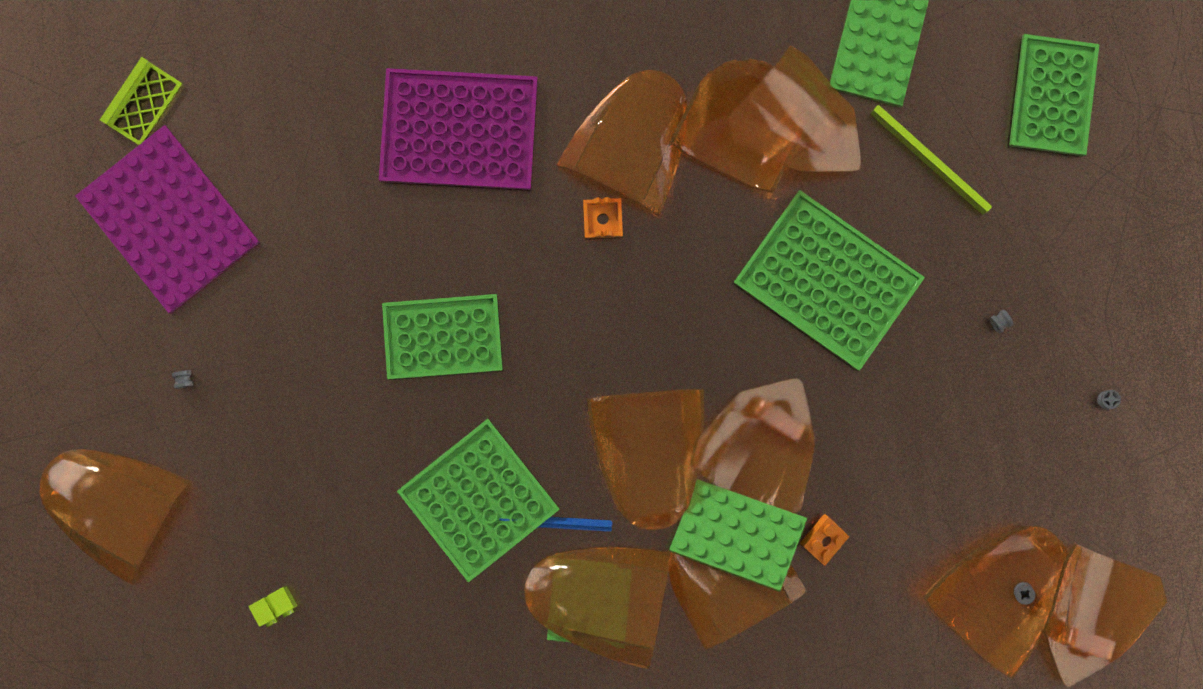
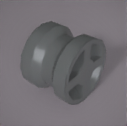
[989,309,1013,334]
[172,370,194,389]
[1097,390,1121,410]
[1014,582,1035,605]

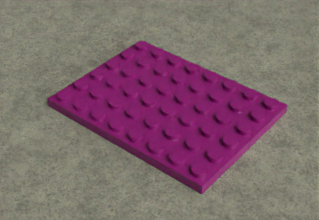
[379,68,538,190]
[75,125,260,314]

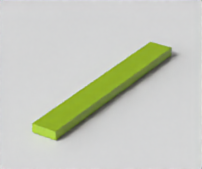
[871,105,992,215]

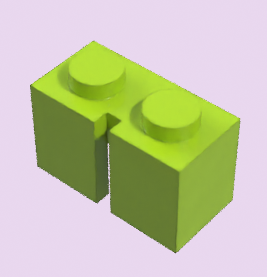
[248,586,297,627]

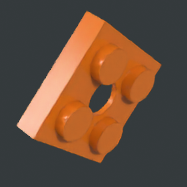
[583,197,623,239]
[800,514,850,566]

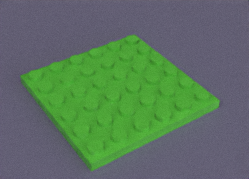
[397,419,560,583]

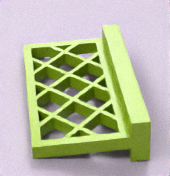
[100,57,182,145]

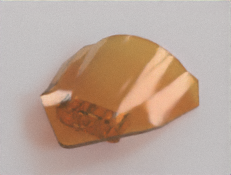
[728,45,861,172]
[690,379,815,514]
[1043,543,1167,686]

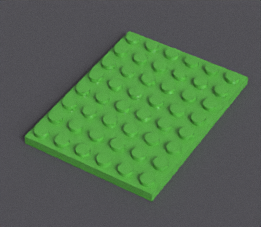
[733,190,925,371]

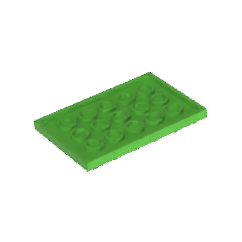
[828,0,929,107]
[1009,34,1099,156]
[382,294,503,380]
[669,479,807,592]

